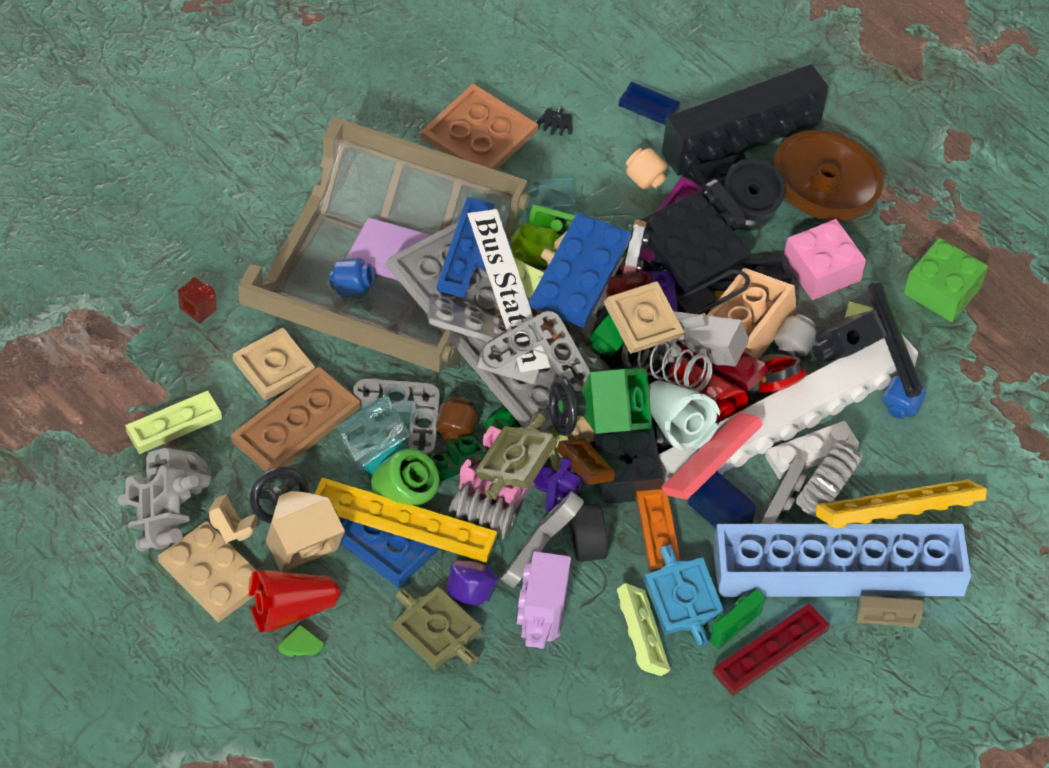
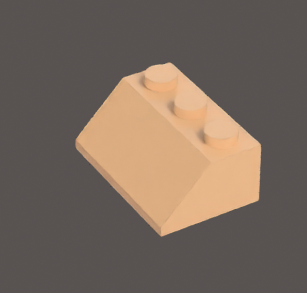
[707,268,797,359]

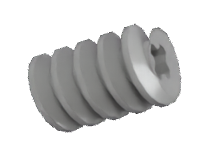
[448,485,516,541]

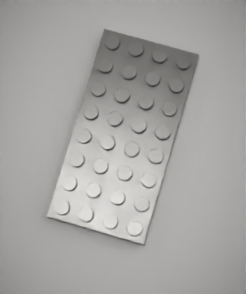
[385,221,611,433]

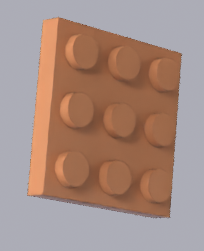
[421,84,538,170]

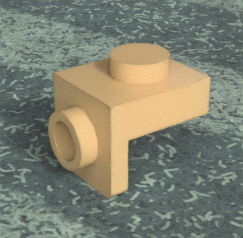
[208,494,259,543]

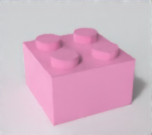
[784,219,866,300]

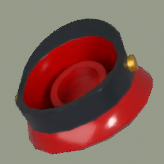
[758,354,807,393]

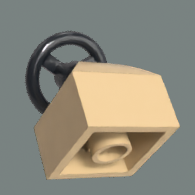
[250,466,345,572]

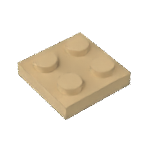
[604,281,684,354]
[233,328,315,401]

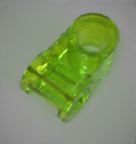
[509,223,559,267]

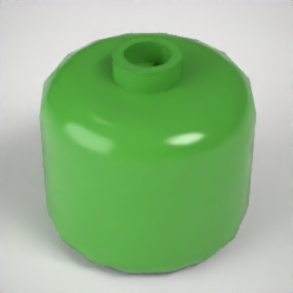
[371,448,440,507]

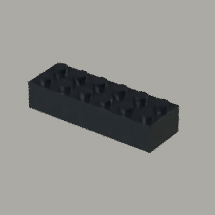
[662,64,829,176]

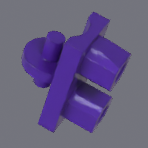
[533,458,582,512]

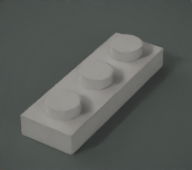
[760,458,808,524]

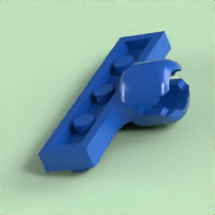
[436,197,512,298]

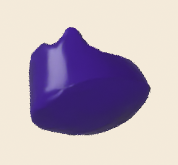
[447,560,499,605]

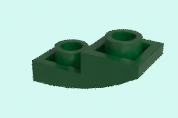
[428,435,488,481]

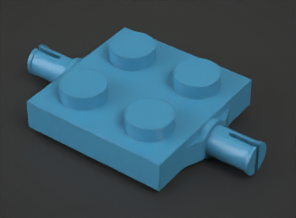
[643,545,725,647]

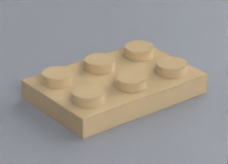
[158,521,257,623]

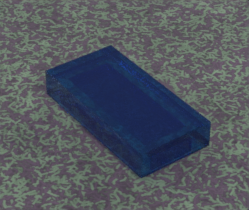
[618,82,680,125]

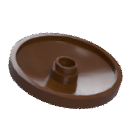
[772,130,883,221]

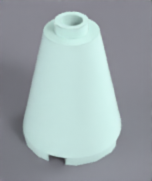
[648,380,720,451]

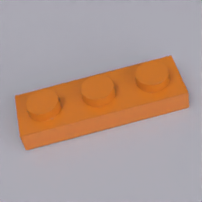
[636,489,680,573]

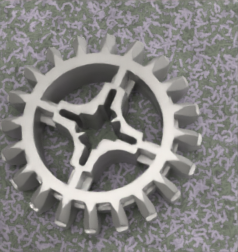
[796,440,862,518]

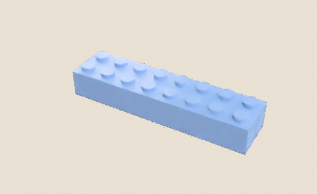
[713,524,971,597]

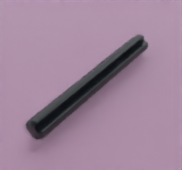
[867,282,922,398]

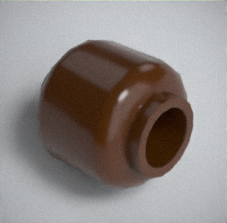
[436,397,478,442]

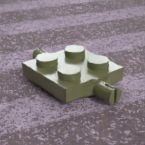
[475,413,558,500]
[392,587,482,670]

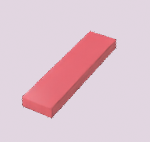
[661,413,763,500]

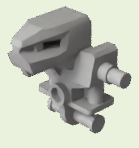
[118,448,211,552]

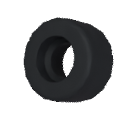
[570,504,608,562]

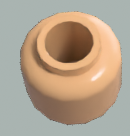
[625,148,667,190]

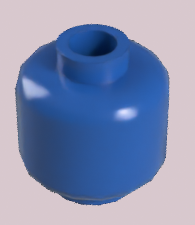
[329,258,375,298]
[882,376,926,419]

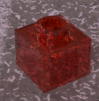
[178,277,216,324]

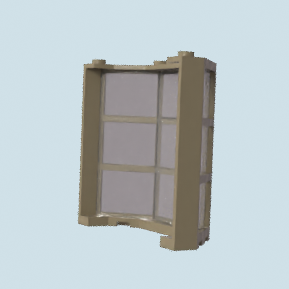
[238,117,530,372]

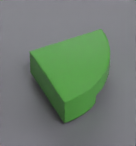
[278,625,324,657]

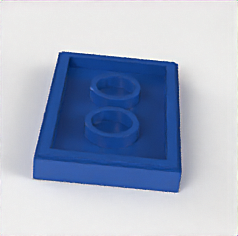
[340,491,440,589]

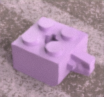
[517,551,571,649]

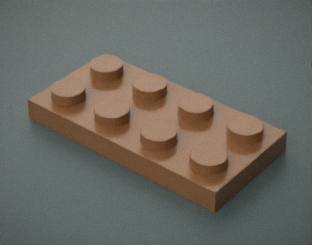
[231,367,361,472]

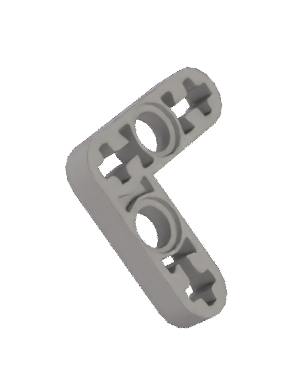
[481,311,590,393]
[353,379,440,455]
[500,491,584,589]

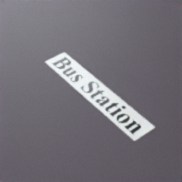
[467,209,550,373]

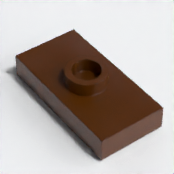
[557,438,616,485]

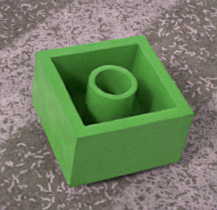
[904,238,988,323]

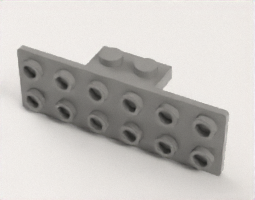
[428,297,602,385]

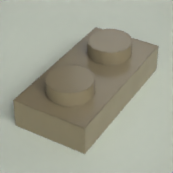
[856,595,923,627]

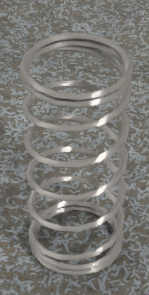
[621,342,712,392]

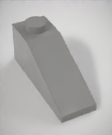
[673,311,749,367]

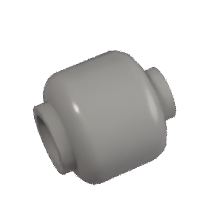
[774,314,817,358]

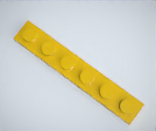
[315,477,497,563]
[816,479,987,528]

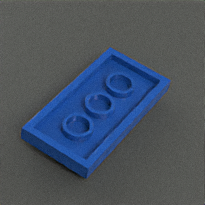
[529,212,632,328]

